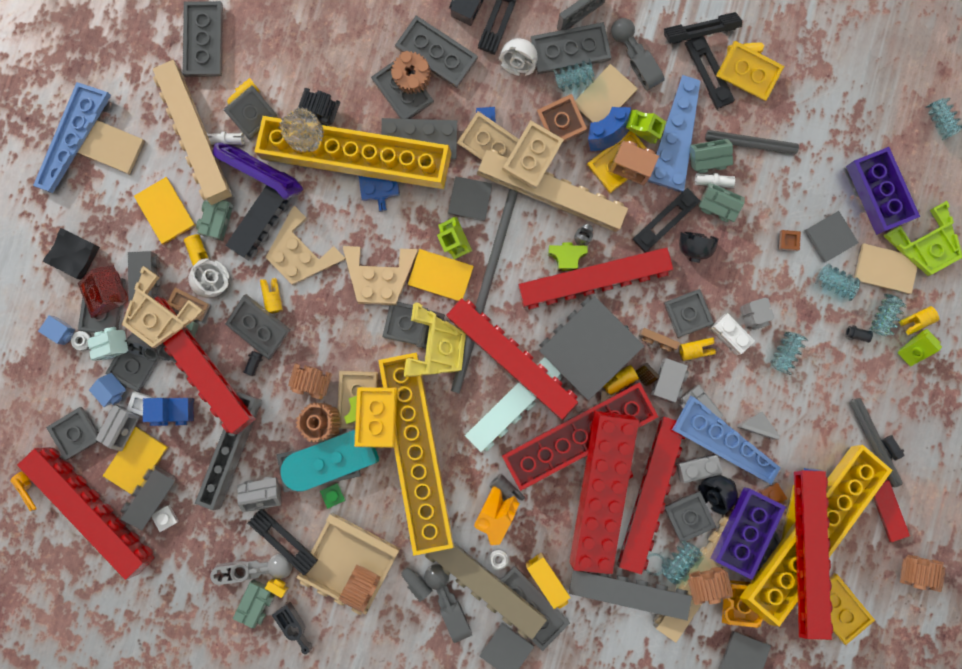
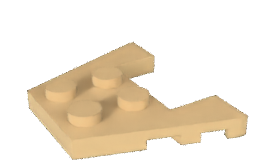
[265,206,346,285]
[343,246,418,305]
[122,266,205,348]

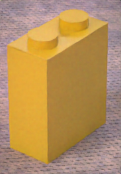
[525,552,570,609]

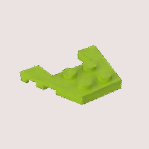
[883,201,962,276]

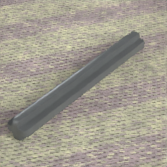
[705,130,799,154]
[850,398,903,488]

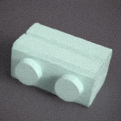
[87,327,128,361]

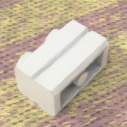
[710,313,755,356]

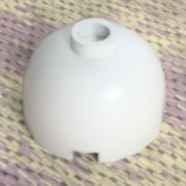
[499,38,538,76]
[188,258,229,298]

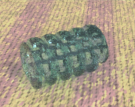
[553,59,595,92]
[925,98,962,141]
[815,264,860,301]
[869,294,907,336]
[770,332,808,375]
[662,540,703,585]

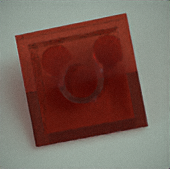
[78,265,127,318]

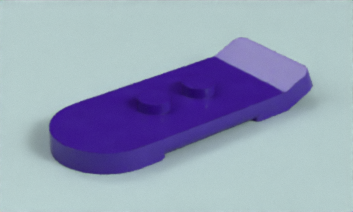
[212,143,303,200]

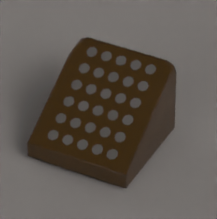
[635,363,659,386]

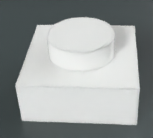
[127,391,153,416]
[151,505,179,532]

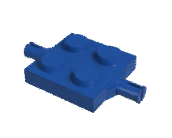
[358,175,400,212]

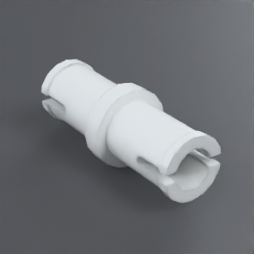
[207,131,245,145]
[695,173,735,189]

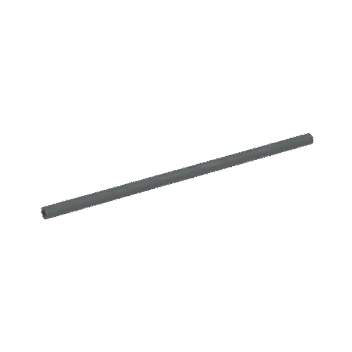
[451,189,518,394]

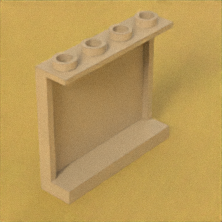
[296,512,400,615]

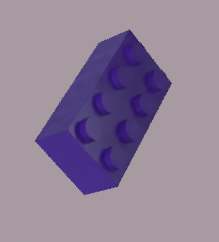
[846,147,920,235]
[710,487,786,580]

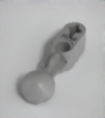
[210,553,293,585]

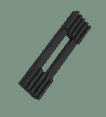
[478,0,517,55]
[664,12,742,44]
[685,36,735,110]
[632,188,700,253]
[247,509,318,576]

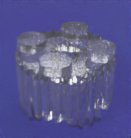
[279,107,324,152]

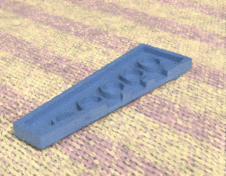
[648,75,700,193]
[33,82,111,193]
[672,396,781,485]

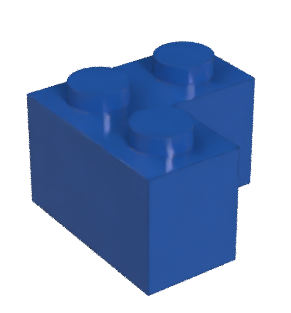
[143,398,194,426]

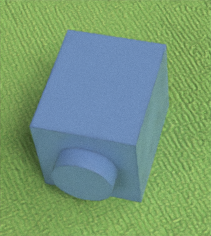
[38,315,75,345]
[89,373,126,407]

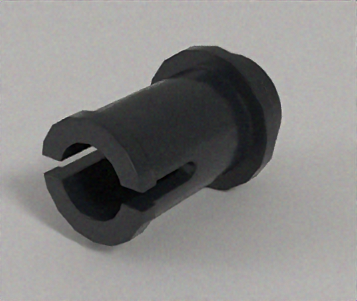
[845,325,873,343]
[243,351,263,376]
[882,435,905,461]

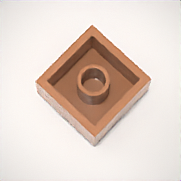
[537,94,588,143]
[609,141,659,186]

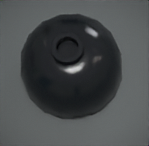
[679,232,719,263]
[698,475,738,515]

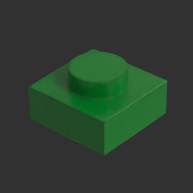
[320,483,346,509]

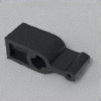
[272,602,313,655]

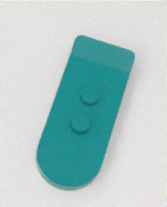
[281,430,379,491]

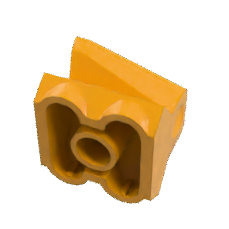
[474,487,520,545]
[722,580,763,628]

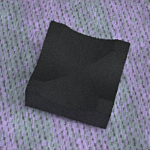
[42,228,100,280]

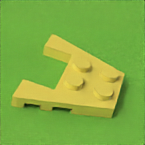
[404,302,466,377]

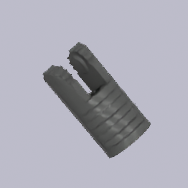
[574,224,593,246]
[489,474,525,501]
[401,568,433,602]

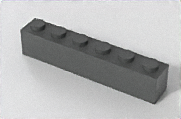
[195,392,262,510]
[569,570,692,621]

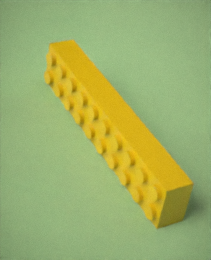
[254,116,451,189]
[378,352,455,556]
[739,444,893,627]

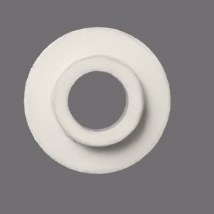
[71,331,91,350]
[489,550,508,570]

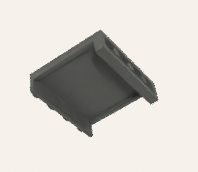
[539,296,644,401]

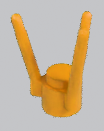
[10,471,37,511]

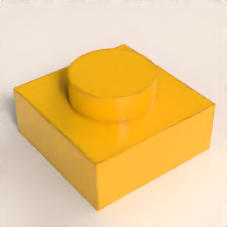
[265,578,289,598]

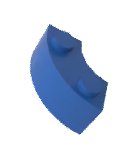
[588,107,631,151]

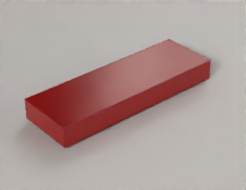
[873,480,910,542]

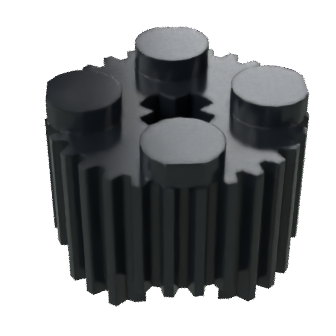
[297,88,341,126]

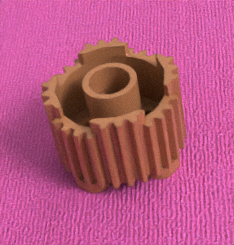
[391,51,431,94]
[288,363,332,400]
[296,403,341,442]
[900,555,946,592]
[338,564,381,613]
[688,567,733,605]

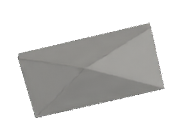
[737,412,780,440]

